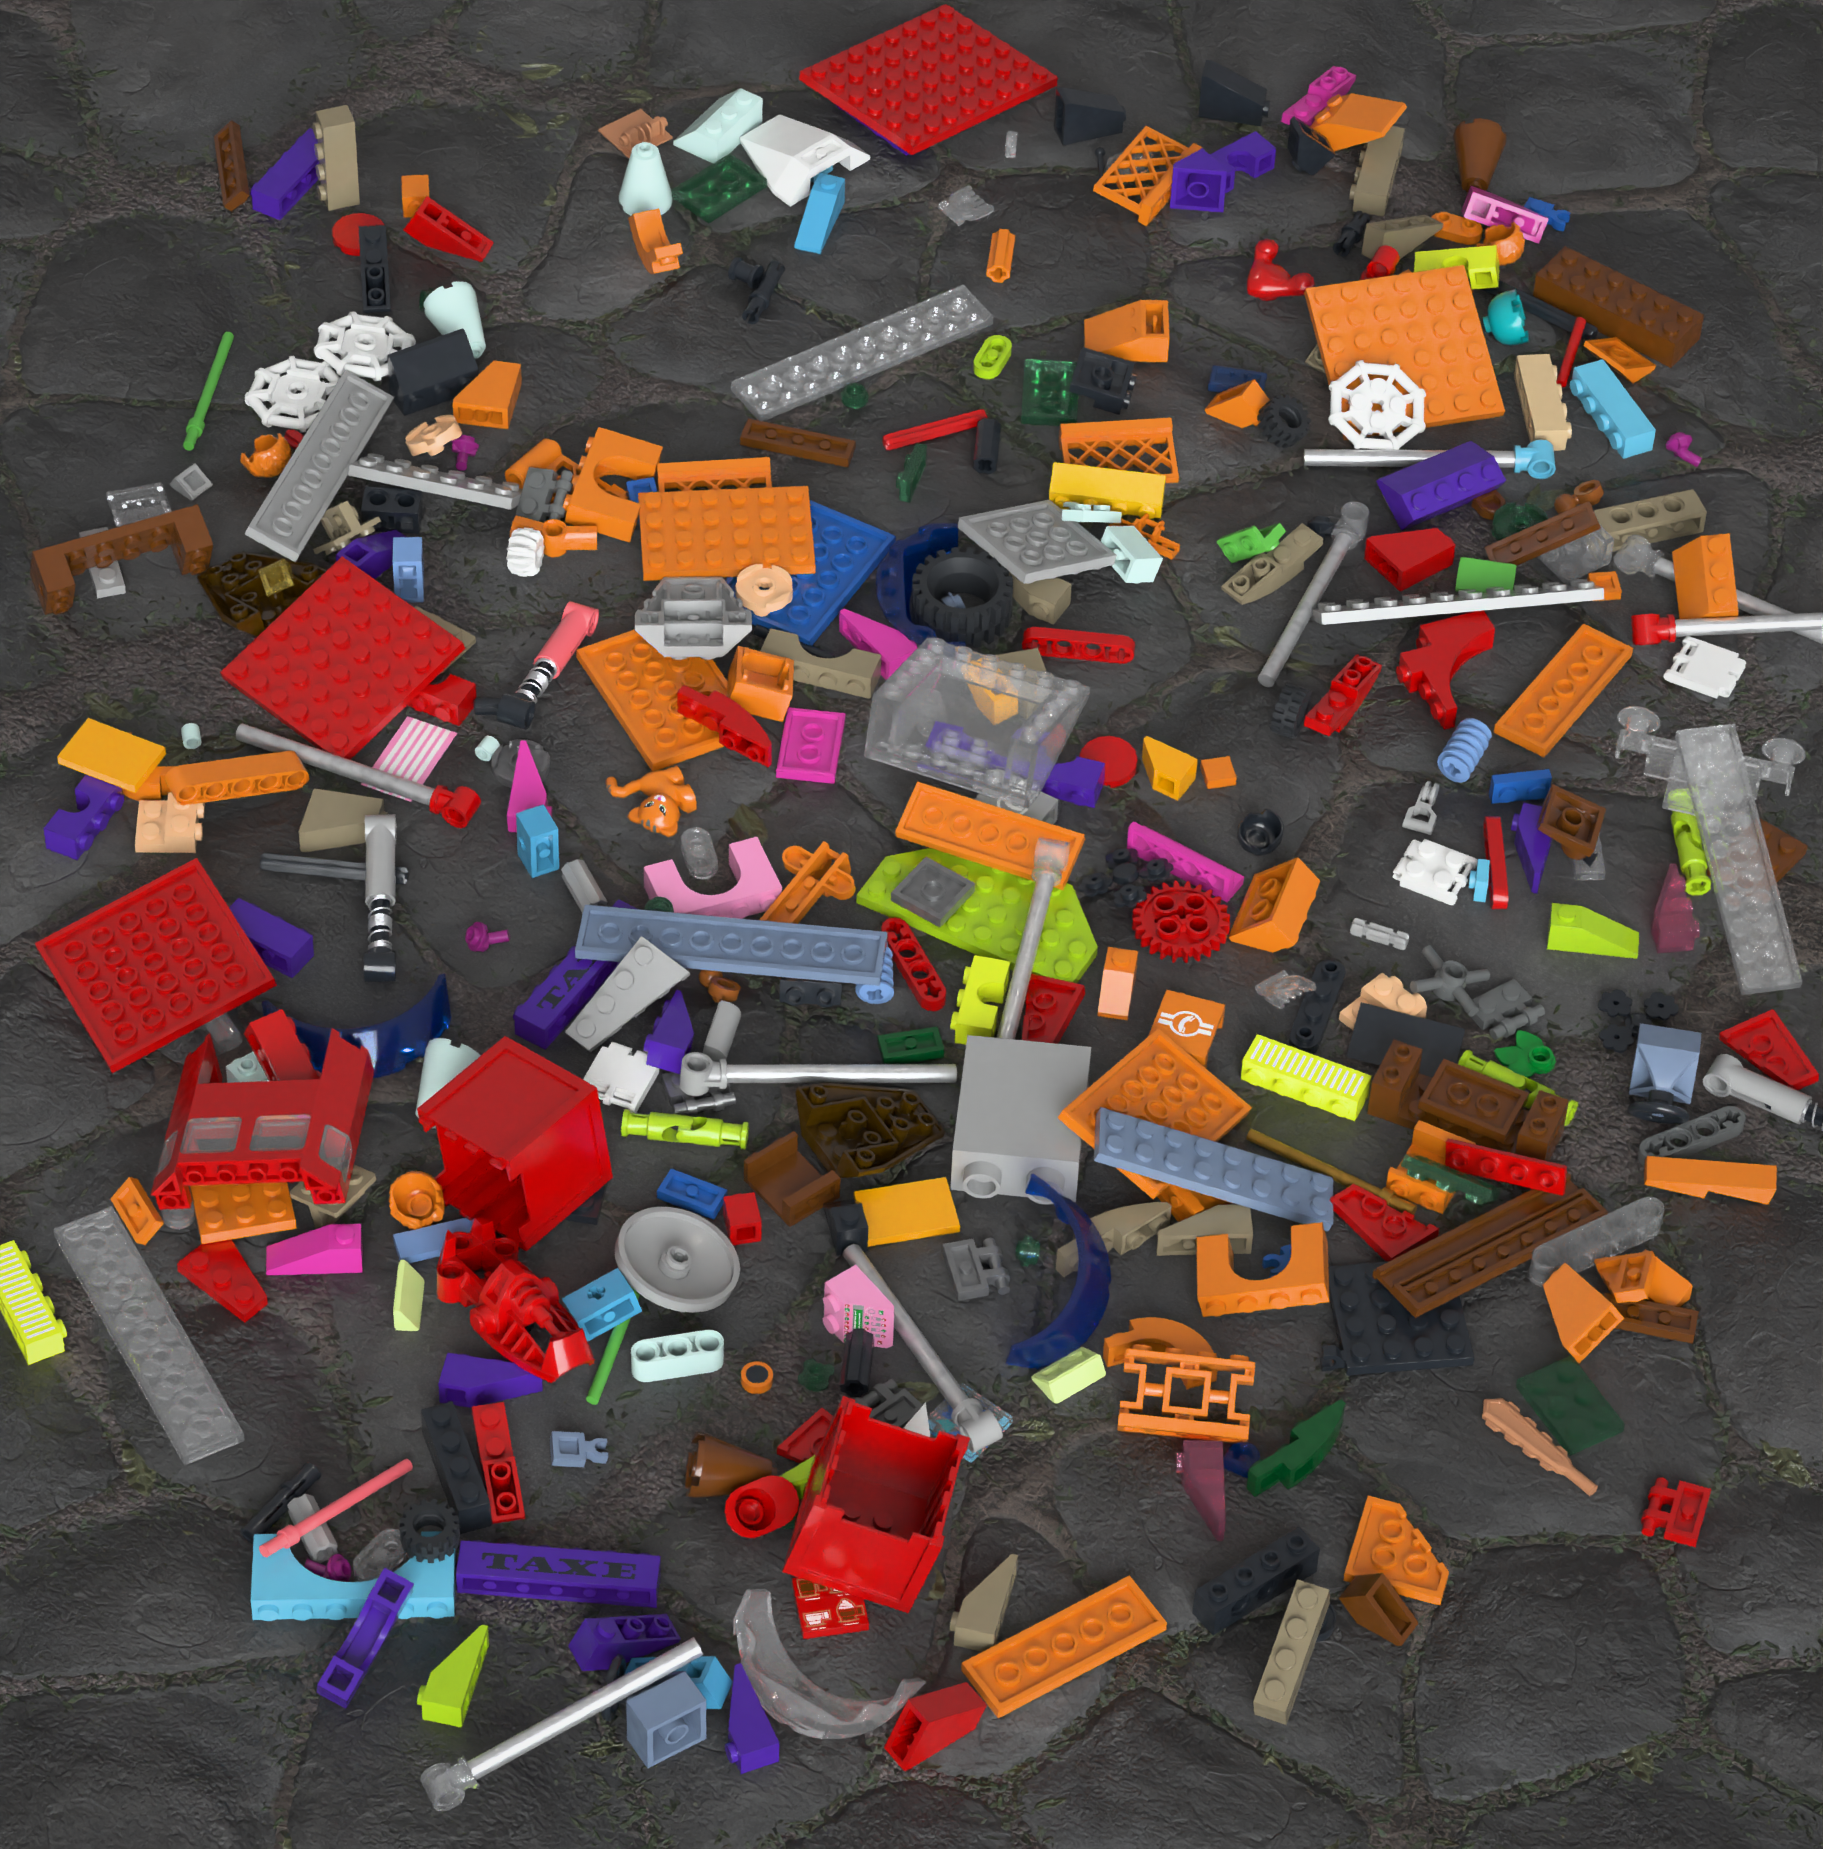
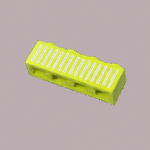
[1241,1034,1371,1121]
[0,1240,67,1365]

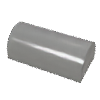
[703,1000,741,1061]

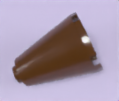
[1453,118,1507,192]
[685,1432,777,1498]

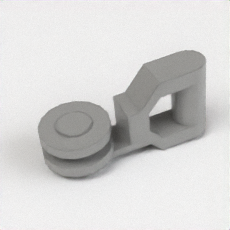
[1402,781,1439,835]

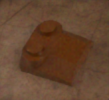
[1536,784,1606,860]

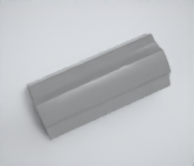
[561,859,608,914]
[287,1494,338,1564]

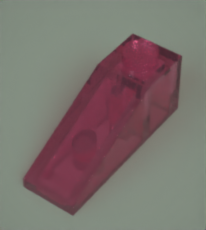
[1175,1440,1226,1541]

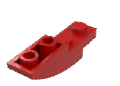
[1303,654,1382,736]
[677,685,772,767]
[471,1402,525,1524]

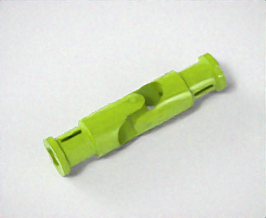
[1667,790,1711,896]
[1458,1050,1578,1126]
[621,1109,749,1149]

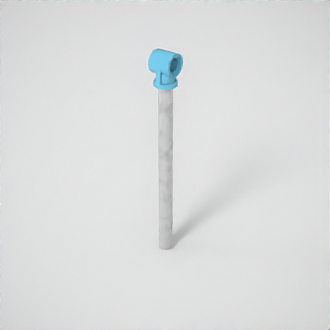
[1304,440,1556,479]

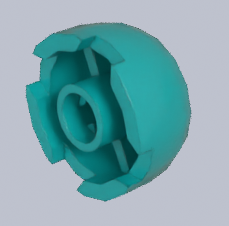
[1483,289,1529,346]

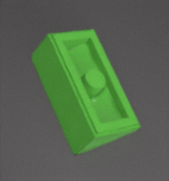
[1455,557,1517,593]

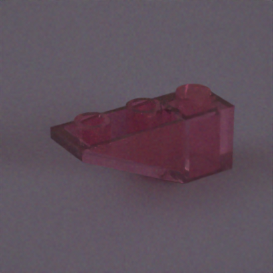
[1651,863,1700,953]

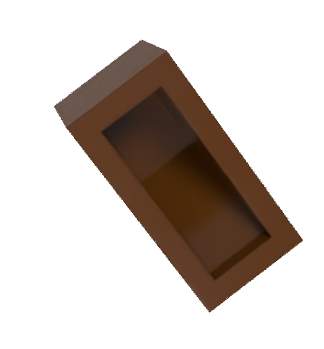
[1339,1573,1419,1646]

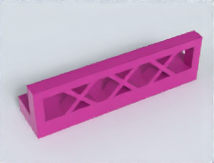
[1127,821,1244,902]

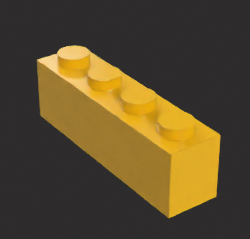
[1049,462,1166,519]

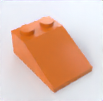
[1310,93,1407,152]

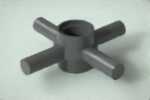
[1410,945,1490,1016]

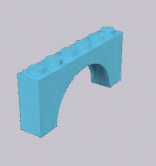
[251,1531,456,1621]

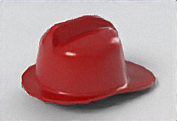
[724,1475,799,1538]

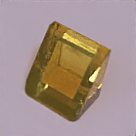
[258,559,294,596]

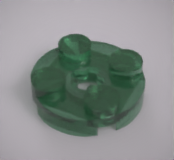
[1491,502,1548,541]

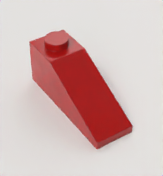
[403,196,494,262]

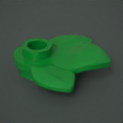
[1494,1030,1556,1078]

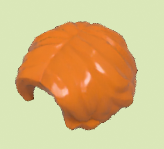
[1476,222,1525,266]
[240,433,291,478]
[389,1171,445,1230]

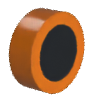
[741,1361,773,1394]

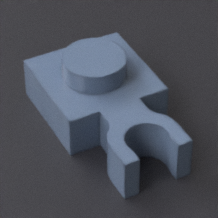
[550,1431,608,1467]

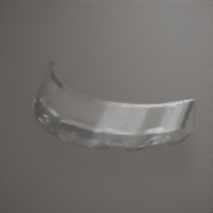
[733,1589,926,1739]

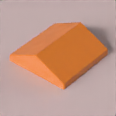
[1583,337,1656,384]

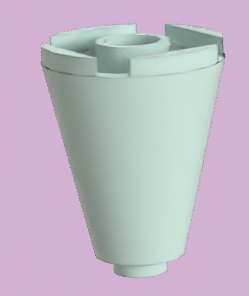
[619,142,673,215]
[423,281,486,359]
[415,1038,481,1128]

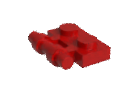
[1641,1478,1711,1548]

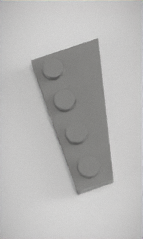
[565,936,691,1053]

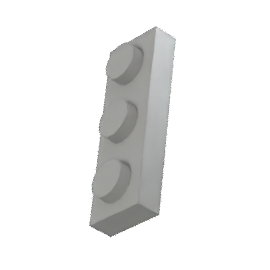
[79,527,126,599]

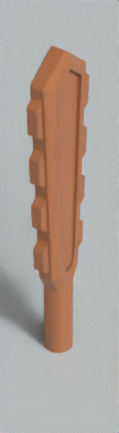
[1482,1398,1598,1496]

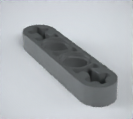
[1638,1106,1746,1167]

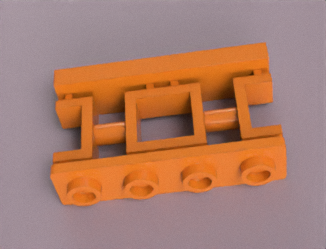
[1117,1345,1255,1445]

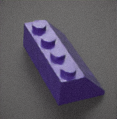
[1376,441,1506,531]

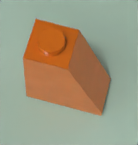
[453,361,522,429]
[1543,1263,1624,1363]

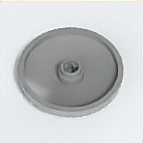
[614,1207,740,1313]

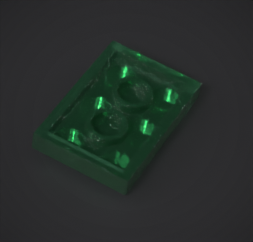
[671,153,767,224]
[1021,359,1078,426]
[1401,1153,1501,1205]
[1516,1355,1625,1456]

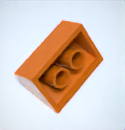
[1672,533,1738,619]
[1228,857,1320,953]

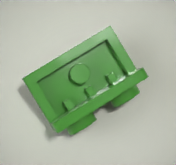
[1217,522,1286,564]

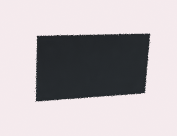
[1346,1002,1465,1078]

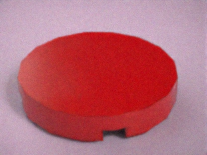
[332,213,385,256]
[1079,736,1138,788]

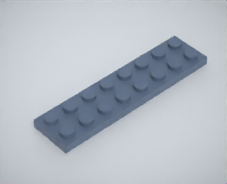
[1094,1107,1333,1231]

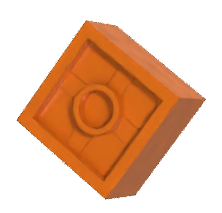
[727,646,794,722]

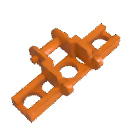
[1109,513,1180,560]

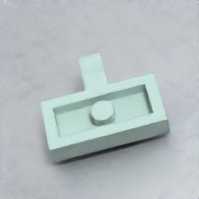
[1062,502,1122,523]

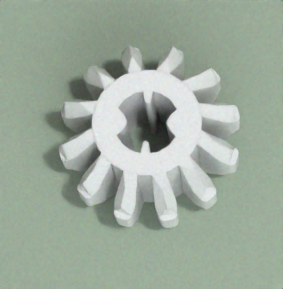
[506,527,545,577]

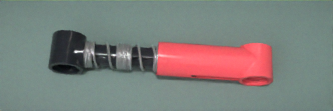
[497,601,599,730]

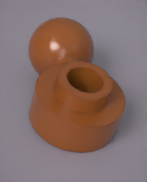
[1554,480,1604,514]
[699,970,741,1003]

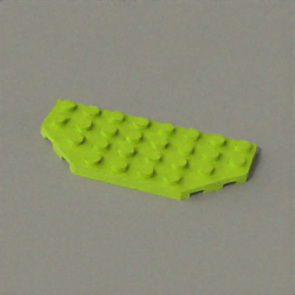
[856,848,1098,983]

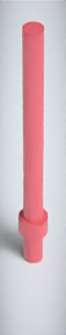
[259,1459,413,1557]

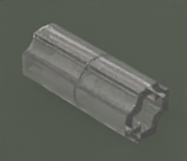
[202,1012,243,1053]

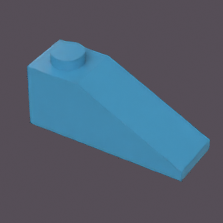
[795,173,845,254]
[625,1656,733,1709]

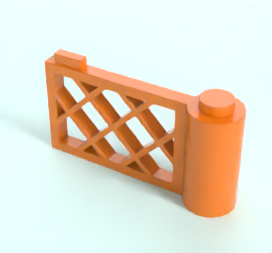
[505,438,628,517]

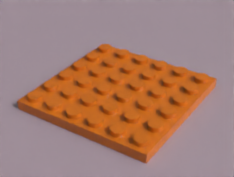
[1304,265,1505,440]

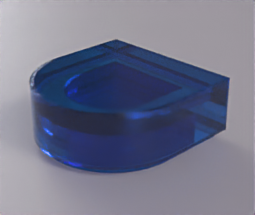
[1221,1442,1260,1479]

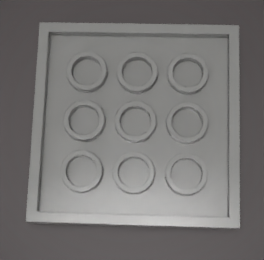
[958,500,1117,584]

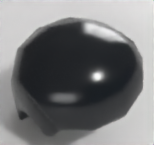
[1237,809,1284,855]

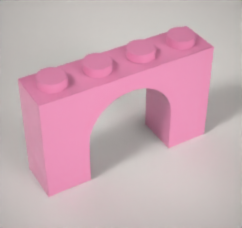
[644,837,782,919]

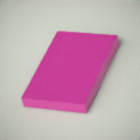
[776,707,846,784]

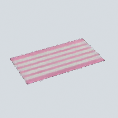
[361,716,457,802]

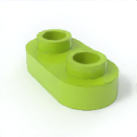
[973,335,1012,379]

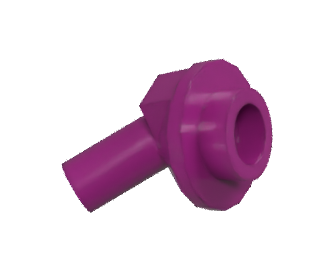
[1665,432,1702,468]
[451,435,479,471]
[465,921,510,952]
[304,1554,351,1582]

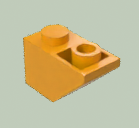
[1142,736,1197,801]

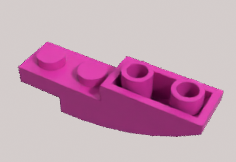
[1281,66,1356,126]

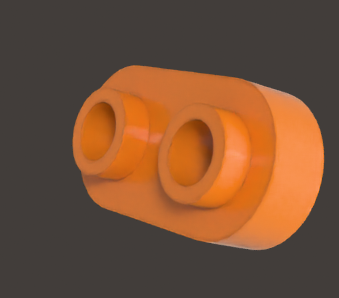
[1431,212,1483,245]

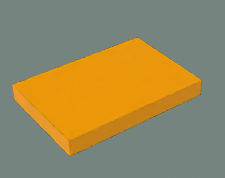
[57,718,166,793]
[854,1177,960,1247]

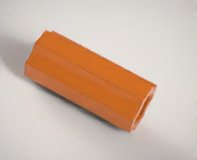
[986,229,1015,283]

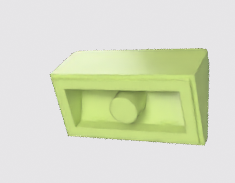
[393,1260,425,1331]
[1031,1347,1106,1404]

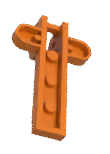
[760,841,856,924]

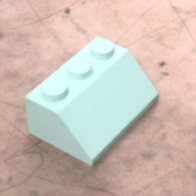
[673,88,763,165]

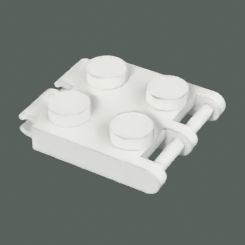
[1663,636,1746,699]
[1392,839,1478,905]
[583,1042,659,1113]

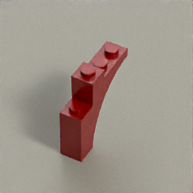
[1396,610,1495,730]

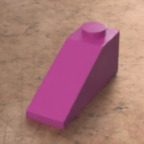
[1461,186,1549,244]
[839,609,919,683]
[507,740,553,832]
[266,1224,363,1275]

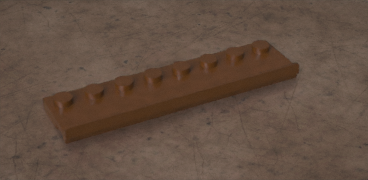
[1372,1172,1608,1318]

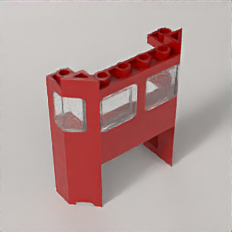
[150,1028,374,1210]

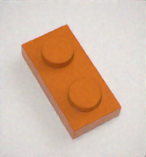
[110,1177,164,1245]

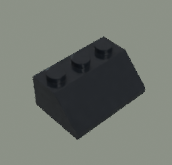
[387,328,479,416]

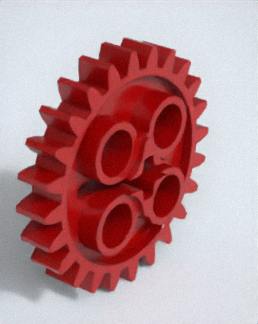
[1132,881,1230,963]

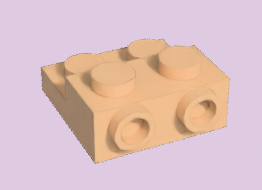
[135,792,205,853]
[1339,973,1427,1030]

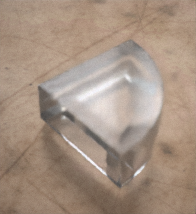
[1005,131,1018,159]

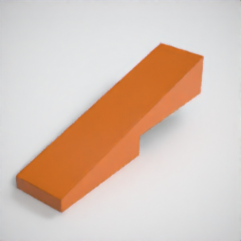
[1644,1156,1777,1205]

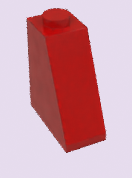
[1364,528,1456,592]
[884,1682,987,1771]

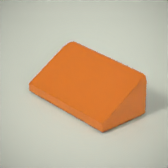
[1643,1249,1693,1307]

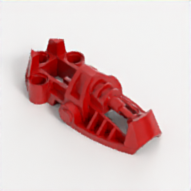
[437,1218,595,1383]

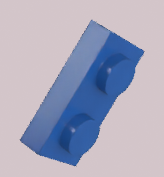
[1489,769,1552,804]
[657,1169,728,1220]

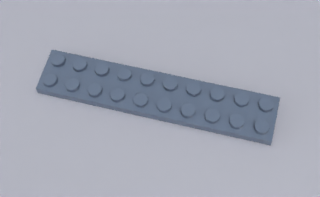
[575,905,887,986]

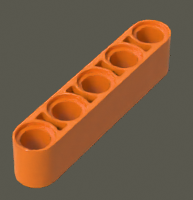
[165,751,309,805]

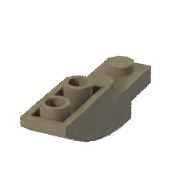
[1221,523,1323,605]
[1056,1202,1172,1277]

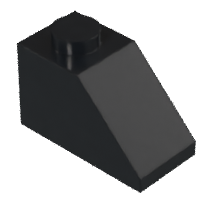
[1287,116,1336,176]
[823,1199,868,1256]

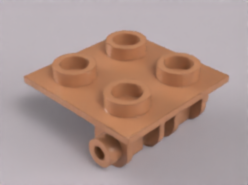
[598,109,673,158]

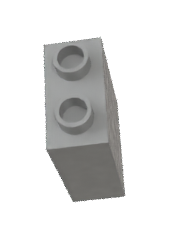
[951,1035,1091,1205]

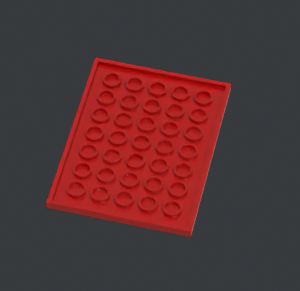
[799,4,1058,155]

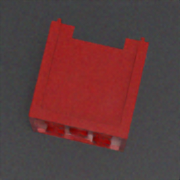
[417,1036,613,1251]
[782,1396,970,1613]

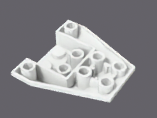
[740,114,870,207]

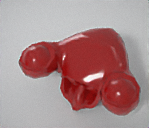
[1247,239,1315,301]

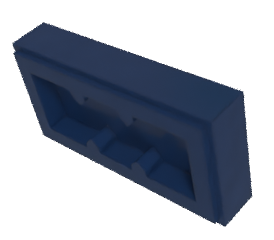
[1208,365,1267,393]

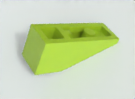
[1547,903,1639,959]
[417,1625,489,1728]

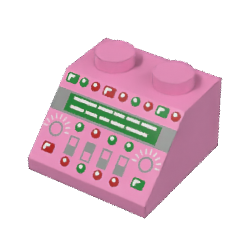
[823,1265,894,1348]

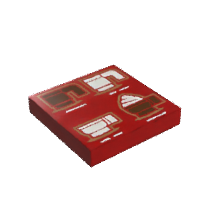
[792,1577,869,1639]

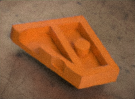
[1594,1251,1657,1303]

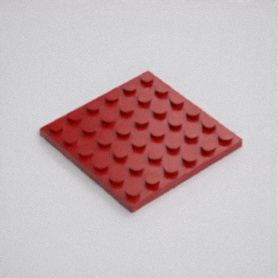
[220,556,465,760]
[35,858,277,1073]

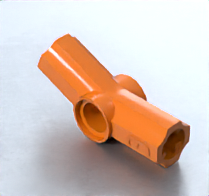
[510,515,597,557]

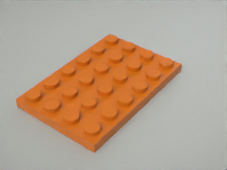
[638,486,816,581]
[576,629,728,771]
[1058,1028,1252,1199]

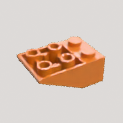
[1084,300,1169,362]

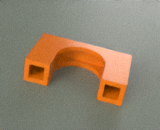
[563,427,663,543]
[1196,1222,1330,1317]

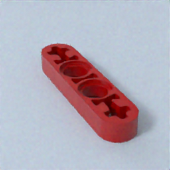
[1022,627,1135,664]
[1483,816,1508,910]
[881,918,946,1011]

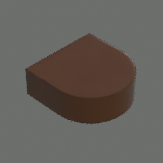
[1472,490,1506,520]

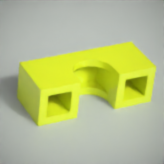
[1414,245,1500,289]
[950,955,1010,1045]

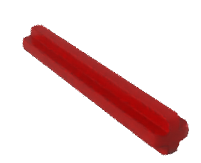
[882,409,988,451]

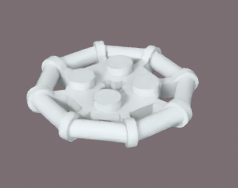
[314,311,416,381]
[244,356,340,433]
[1328,360,1426,450]

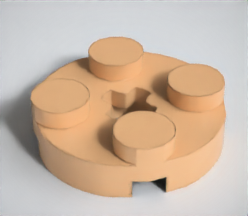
[405,415,462,456]
[735,564,793,617]

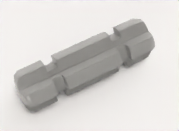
[1350,918,1409,950]

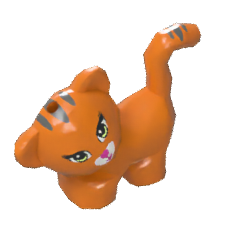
[605,765,697,837]

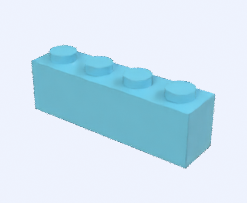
[1570,359,1656,459]

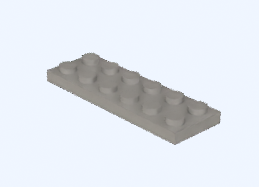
[348,453,522,510]

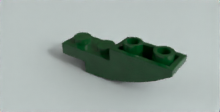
[1246,1399,1345,1497]

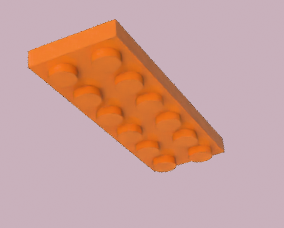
[1494,624,1633,758]
[895,781,1085,890]
[961,1575,1167,1718]

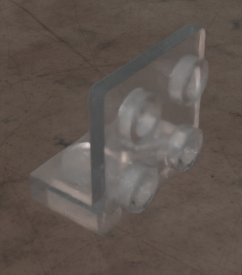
[1538,505,1614,584]

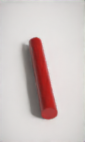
[1556,317,1586,388]

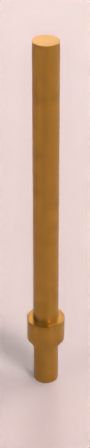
[1246,1129,1417,1215]

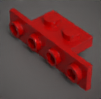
[1445,1138,1567,1196]

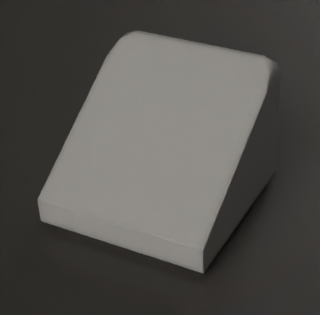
[169,463,213,501]

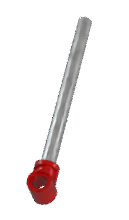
[1631,612,1823,645]
[236,723,481,828]

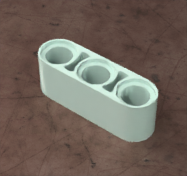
[631,1330,724,1382]

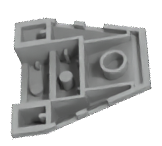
[635,577,752,660]

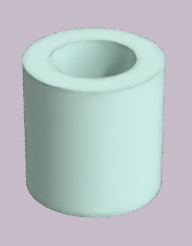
[181,723,202,749]
[475,736,500,761]

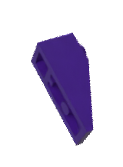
[1511,803,1552,893]
[725,1663,779,1774]

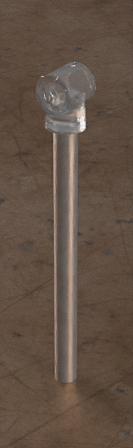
[1258,501,1369,687]
[1614,535,1823,644]
[997,837,1070,1040]
[420,1637,703,1811]

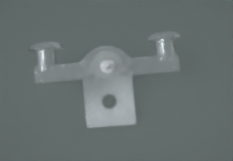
[1615,706,1806,821]

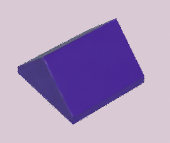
[1170,149,1227,212]

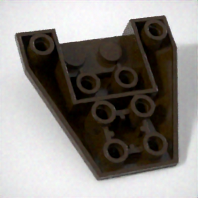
[197,551,327,637]
[795,1083,946,1178]

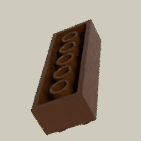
[1533,246,1704,368]

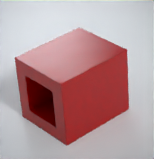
[723,1192,762,1245]

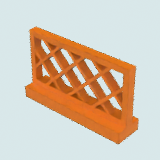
[1093,126,1203,226]
[1059,418,1179,483]
[657,457,772,492]

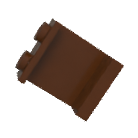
[744,1131,840,1227]

